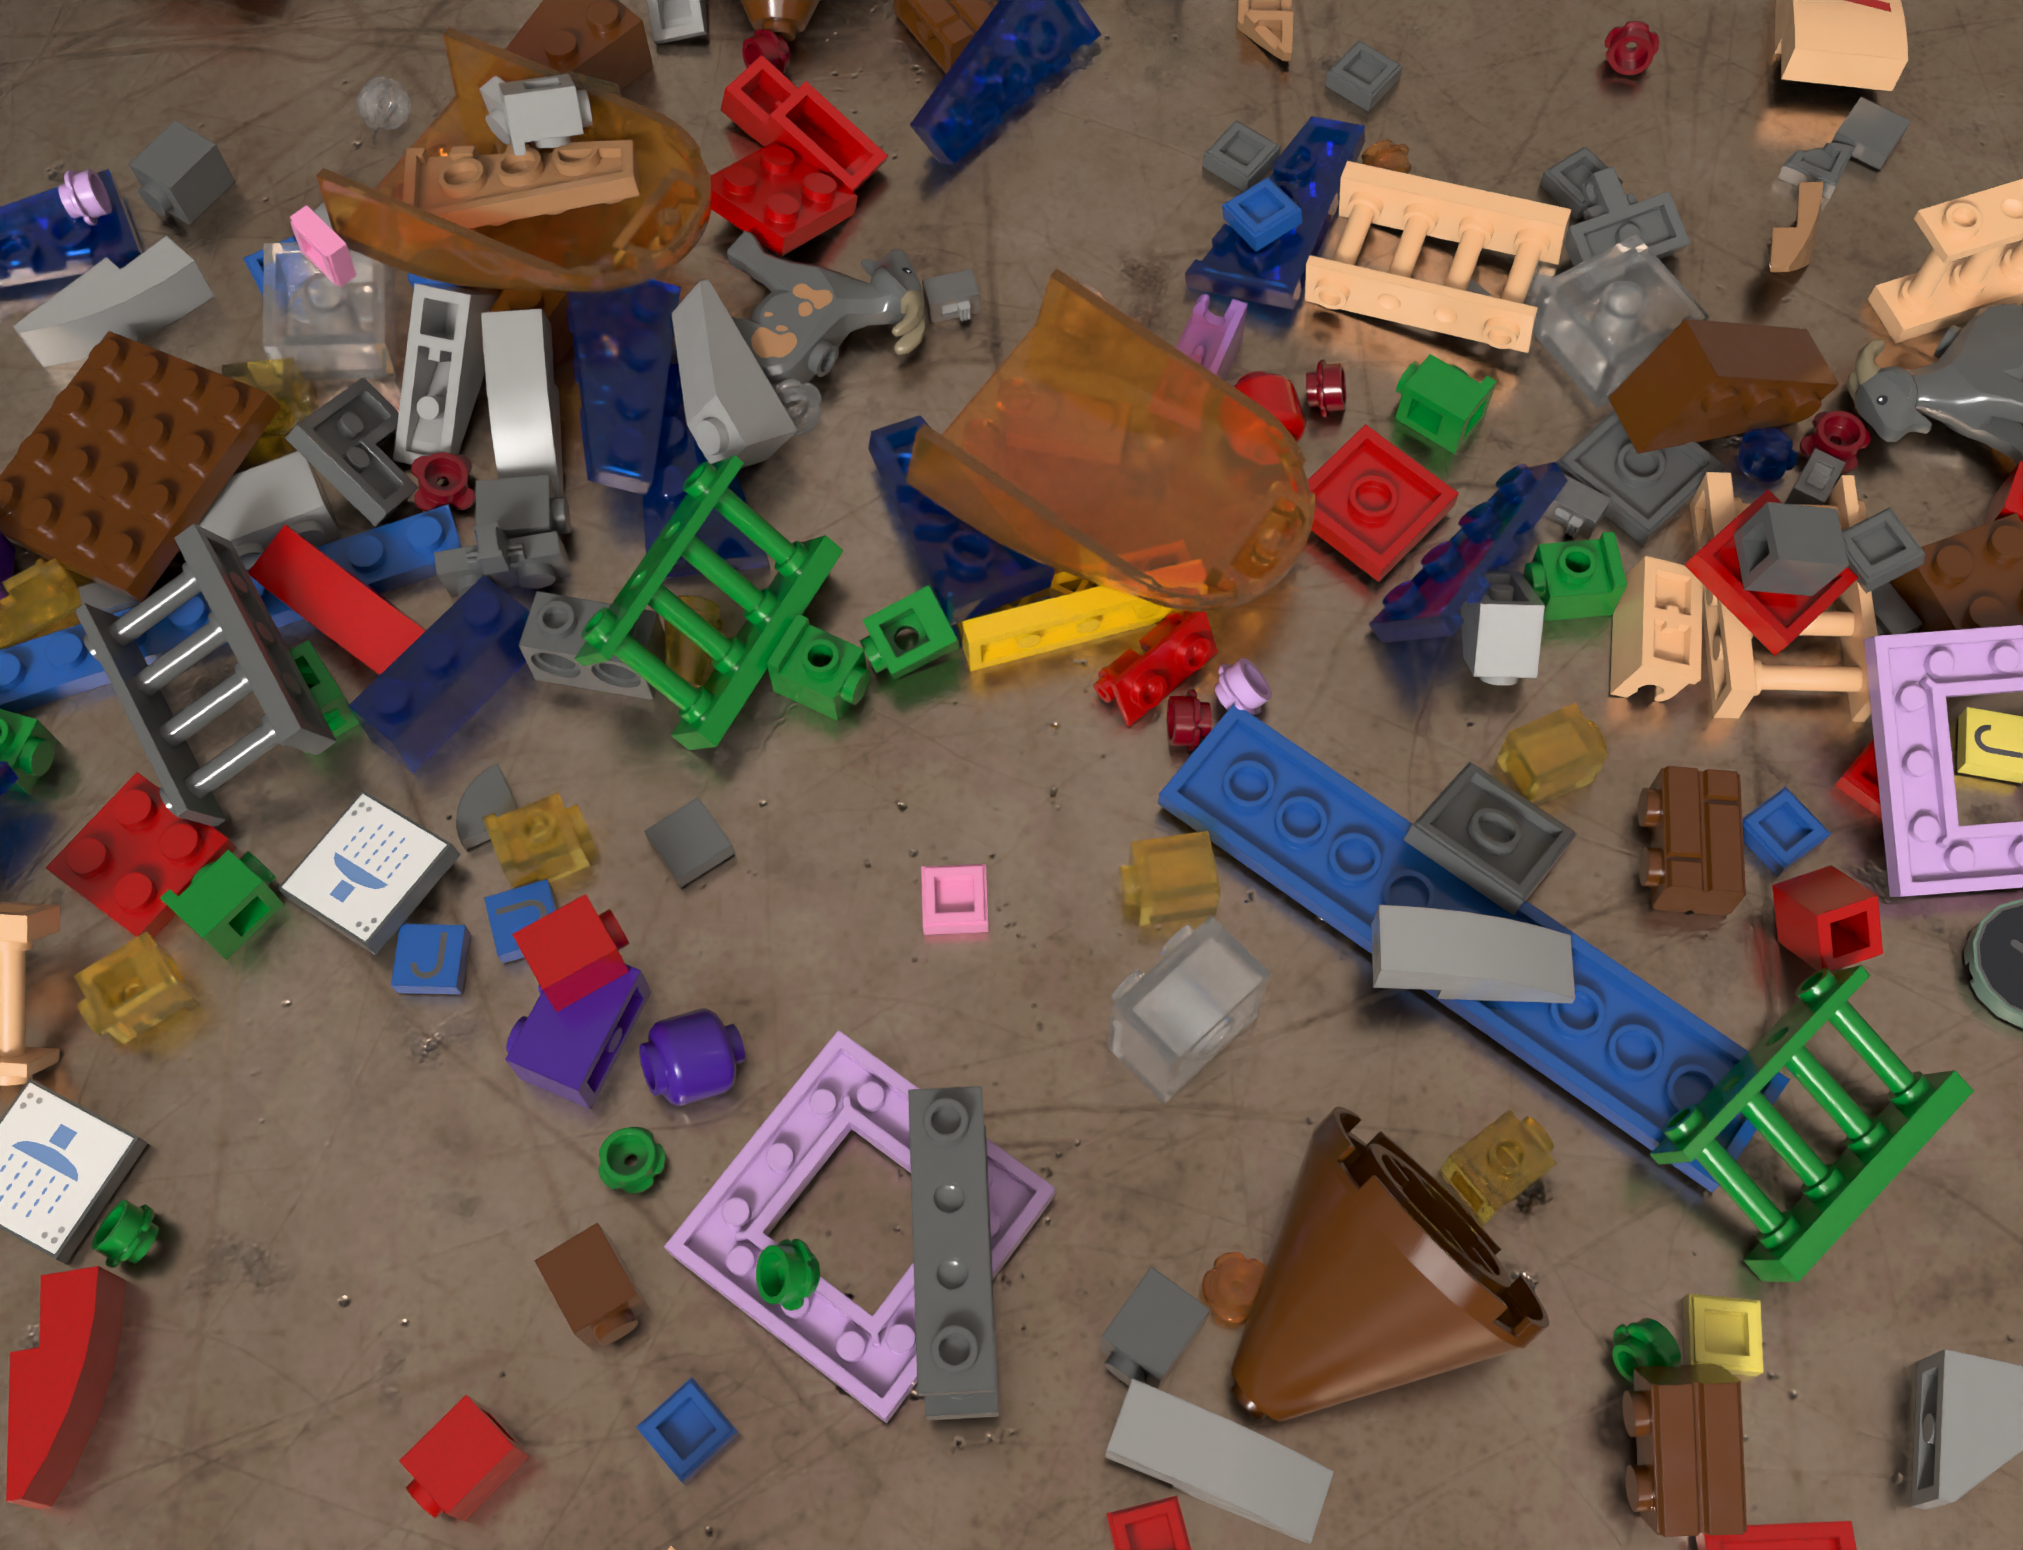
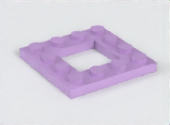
[1864,625,2023,897]
[664,1030,1056,1423]

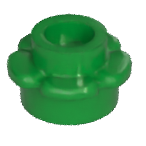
[598,1127,666,1194]
[91,1200,159,1268]
[756,1239,820,1311]
[1612,1318,1681,1383]

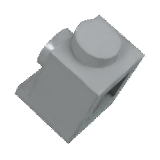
[498,74,593,156]

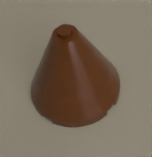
[1231,1106,1549,1422]

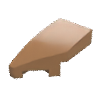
[1237,0,1293,61]
[1770,182,1823,272]

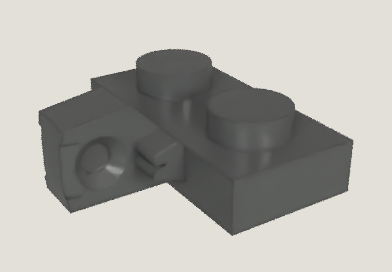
[1565,166,1691,286]
[434,521,571,599]

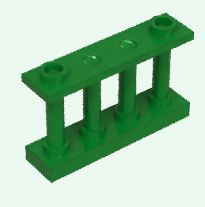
[574,455,843,750]
[1650,965,1974,1282]

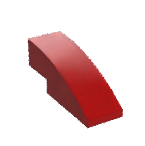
[720,55,888,193]
[248,525,436,685]
[6,1266,126,1509]

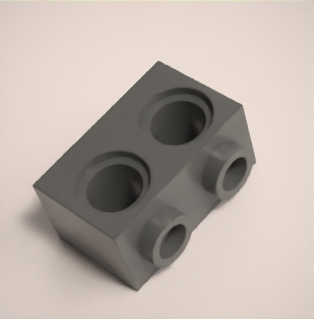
[519,591,669,700]

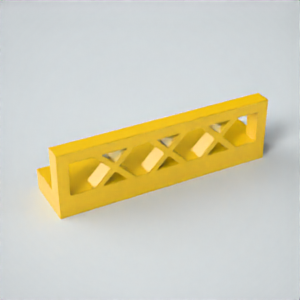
[950,541,1208,671]

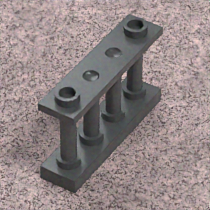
[75,524,337,827]
[908,1086,999,1420]

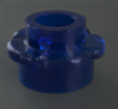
[1737,427,1798,483]

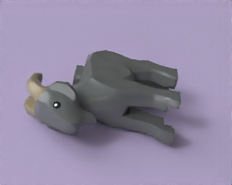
[1847,304,2023,466]

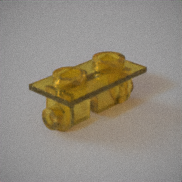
[0,558,82,650]

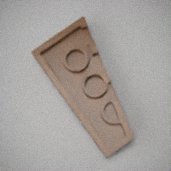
[401,140,640,240]

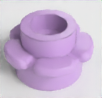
[58,169,112,225]
[1215,658,1272,716]

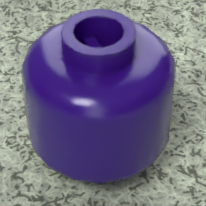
[639,1008,745,1106]

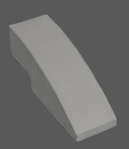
[12,236,214,367]
[481,309,564,497]
[1371,905,1575,1003]
[1105,1379,1334,1544]

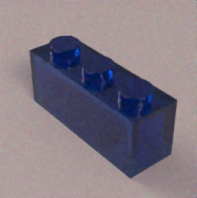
[348,575,530,774]

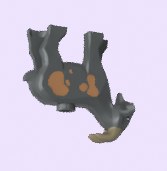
[667,230,927,399]

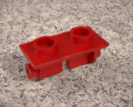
[1093,607,1218,727]

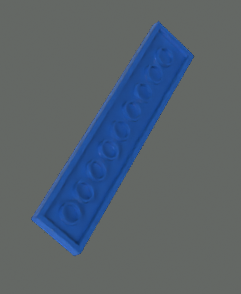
[1158,704,1790,1192]

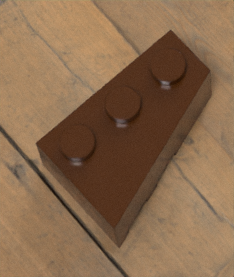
[481,0,653,112]
[1608,319,1839,454]

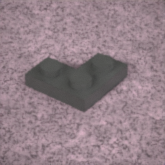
[285,377,419,527]

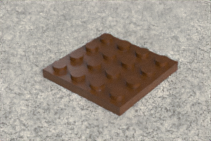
[0,331,282,603]

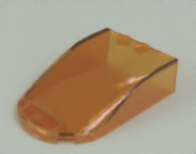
[316,27,712,292]
[906,268,1315,612]

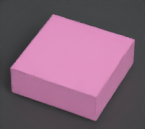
[290,205,357,287]
[921,864,989,935]

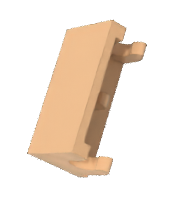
[1610,556,1703,702]

